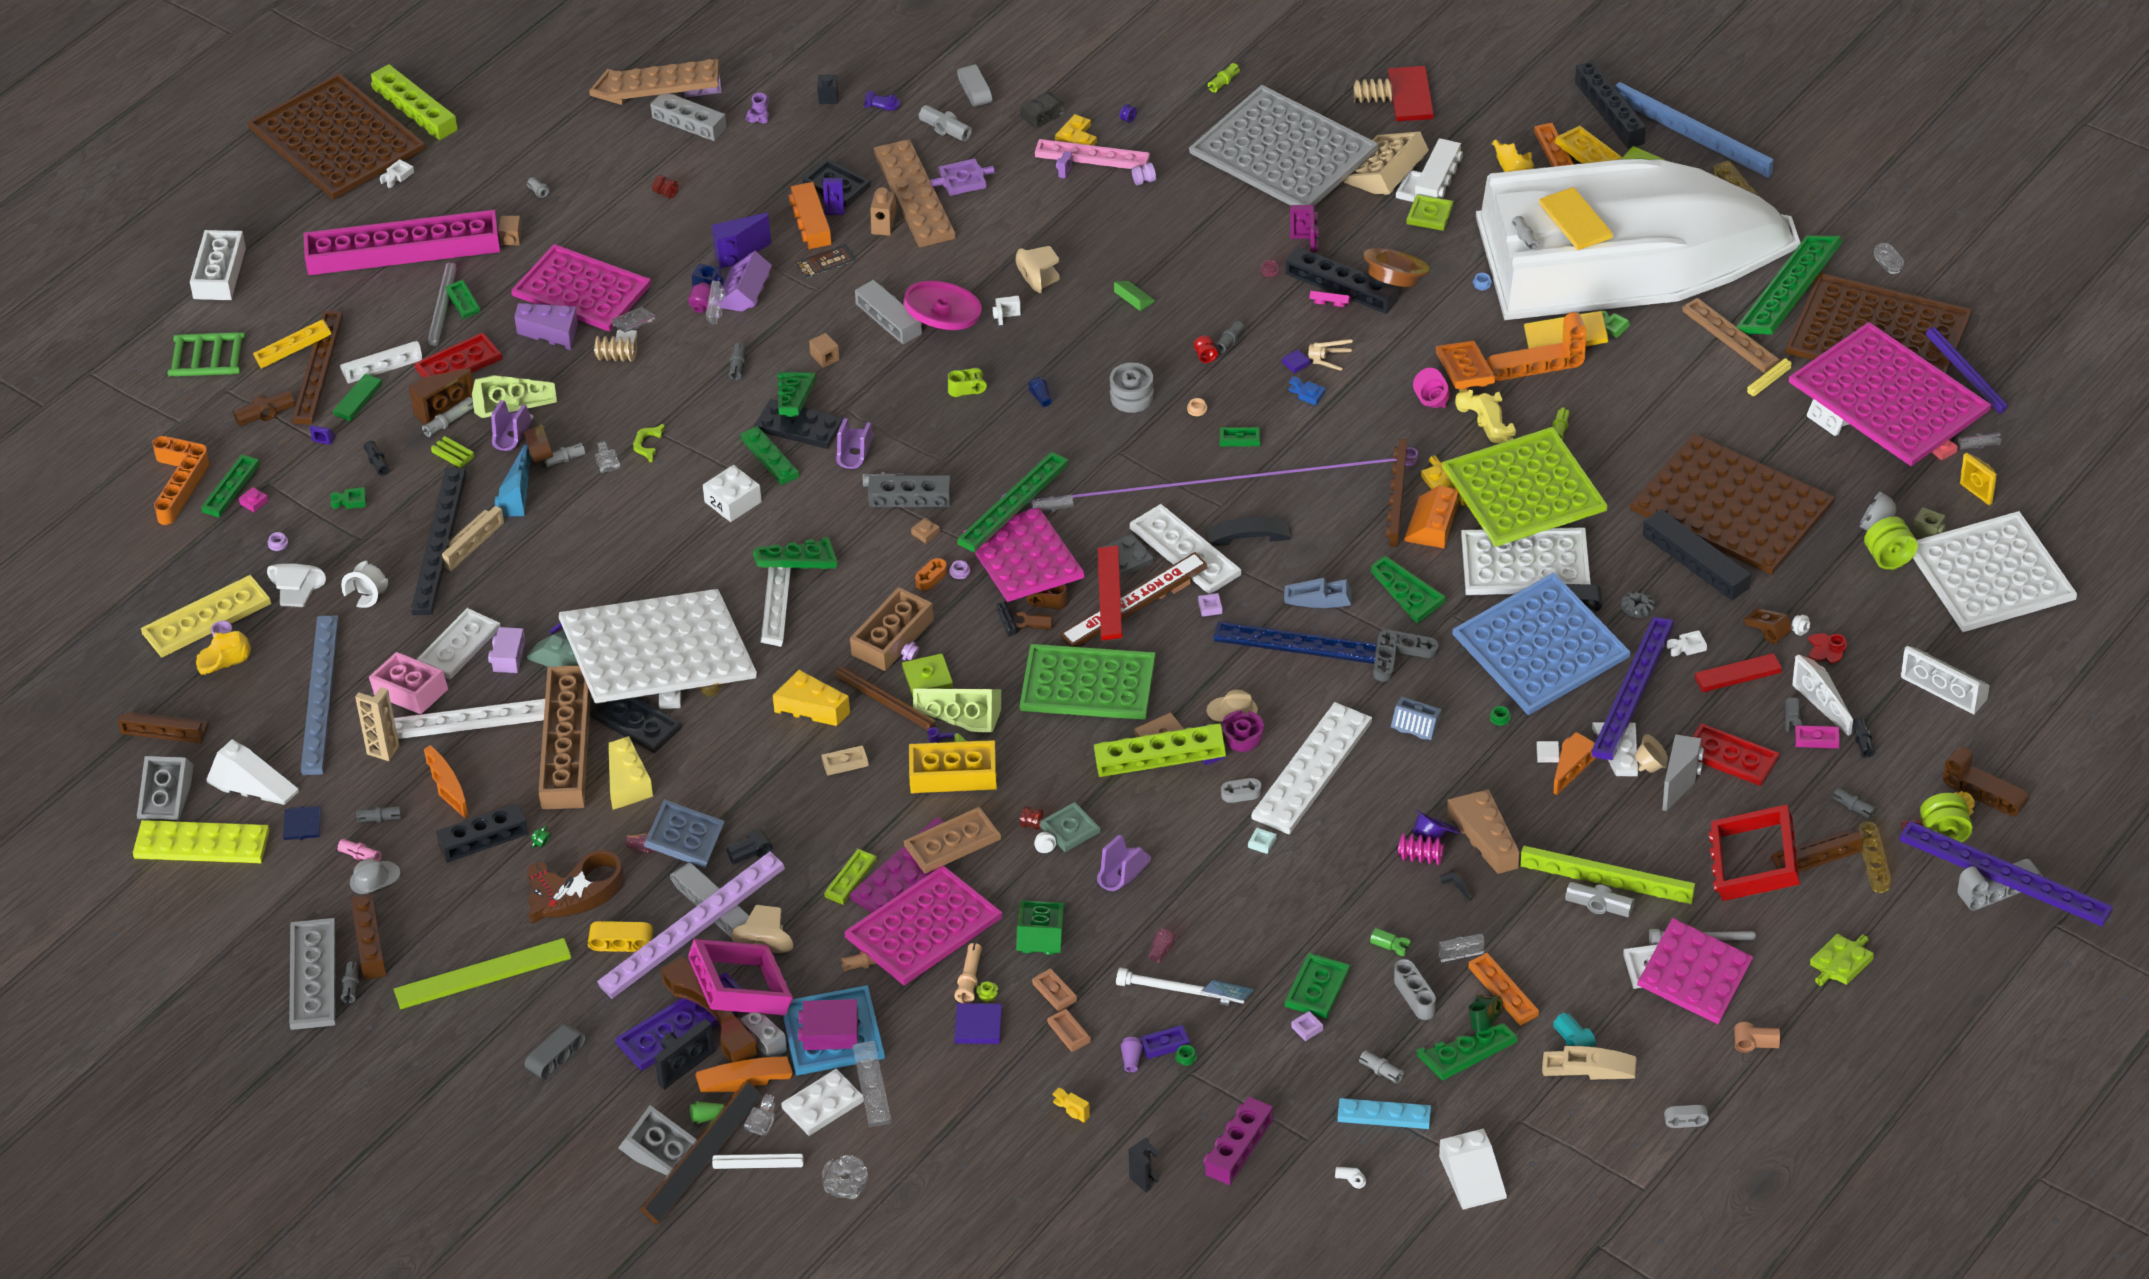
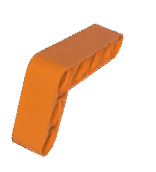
[1486,312,1586,381]
[152,436,210,525]

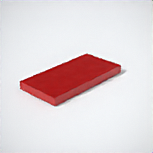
[1388,66,1434,122]
[414,333,503,378]
[1693,723,1780,786]

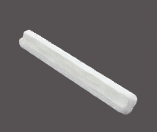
[712,1153,804,1169]

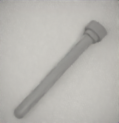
[1649,929,1756,946]

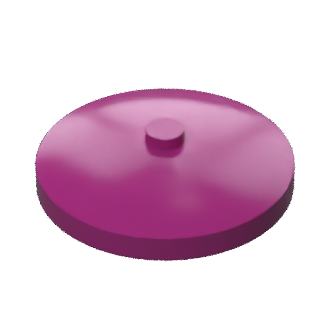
[904,281,982,330]

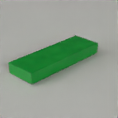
[333,374,382,421]

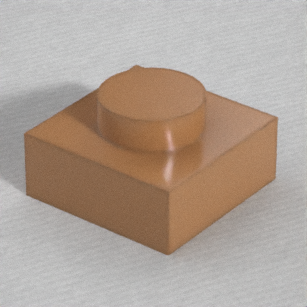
[911,518,940,543]

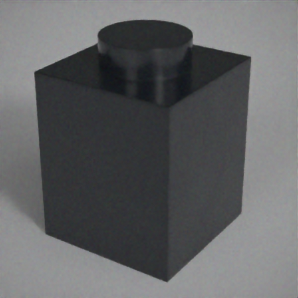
[817,74,838,104]

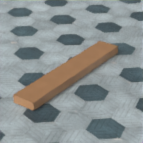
[1683,298,1780,373]

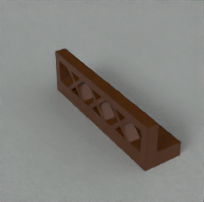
[117,711,209,744]
[1771,830,1863,872]

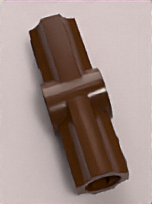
[233,390,295,426]

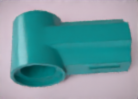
[1553,1012,1596,1047]

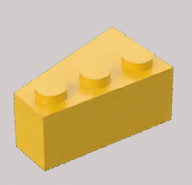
[773,670,850,726]

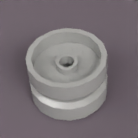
[1110,363,1154,413]

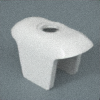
[267,564,326,607]

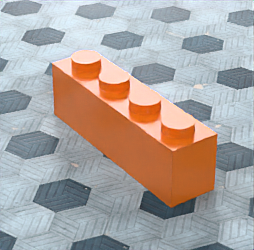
[788,182,831,249]

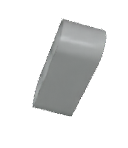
[957,64,992,107]
[1394,959,1436,1020]

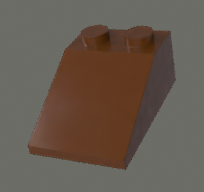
[409,368,474,425]

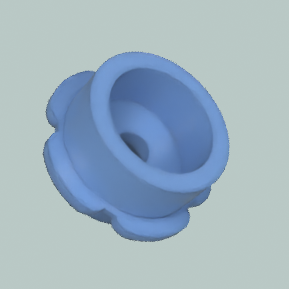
[1473,273,1492,291]

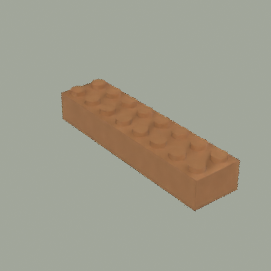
[539,666,591,810]

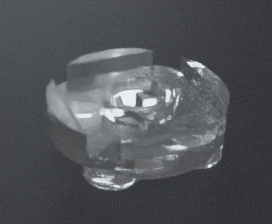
[822,1155,868,1199]

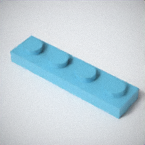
[1338,1098,1431,1129]

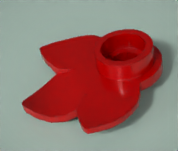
[1808,633,1847,664]

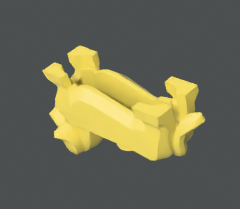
[1455,389,1516,444]

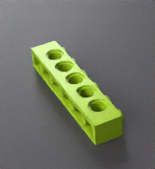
[371,64,457,140]
[1094,723,1226,777]

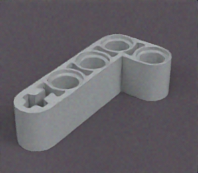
[1957,859,2043,911]

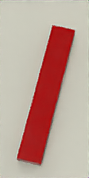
[1098,545,1123,641]

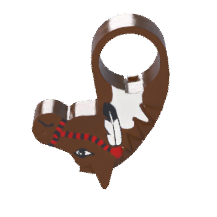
[527,850,624,924]

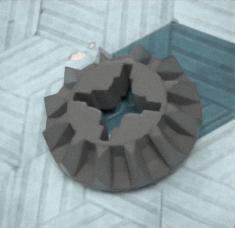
[1621,591,1655,618]

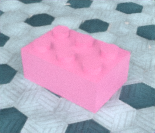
[369,652,448,714]

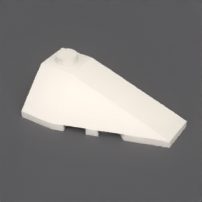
[1792,655,1853,736]
[207,740,299,805]

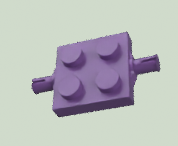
[930,159,994,196]

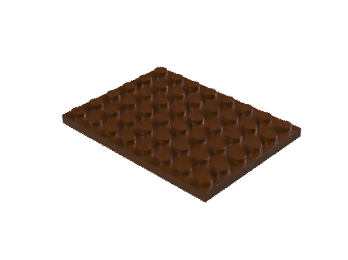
[247,73,426,200]
[1785,273,1972,374]
[1630,433,1835,575]

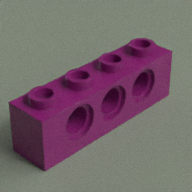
[1203,1096,1273,1185]

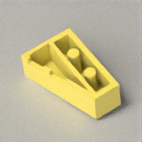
[609,736,653,810]

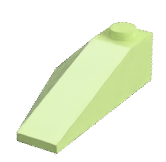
[472,375,557,418]
[913,689,1001,732]

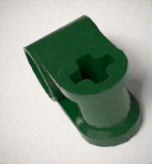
[1468,994,1503,1031]

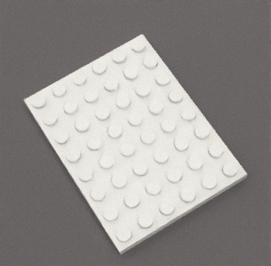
[559,589,757,703]

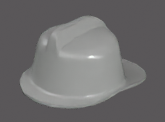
[349,859,401,894]

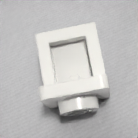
[993,296,1021,325]

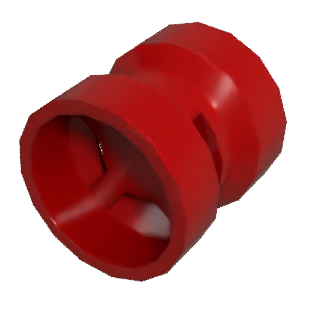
[1194,335,1218,363]

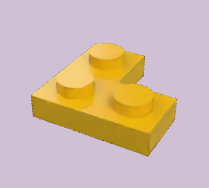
[1055,114,1097,146]

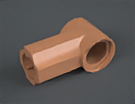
[1734,1022,1780,1052]

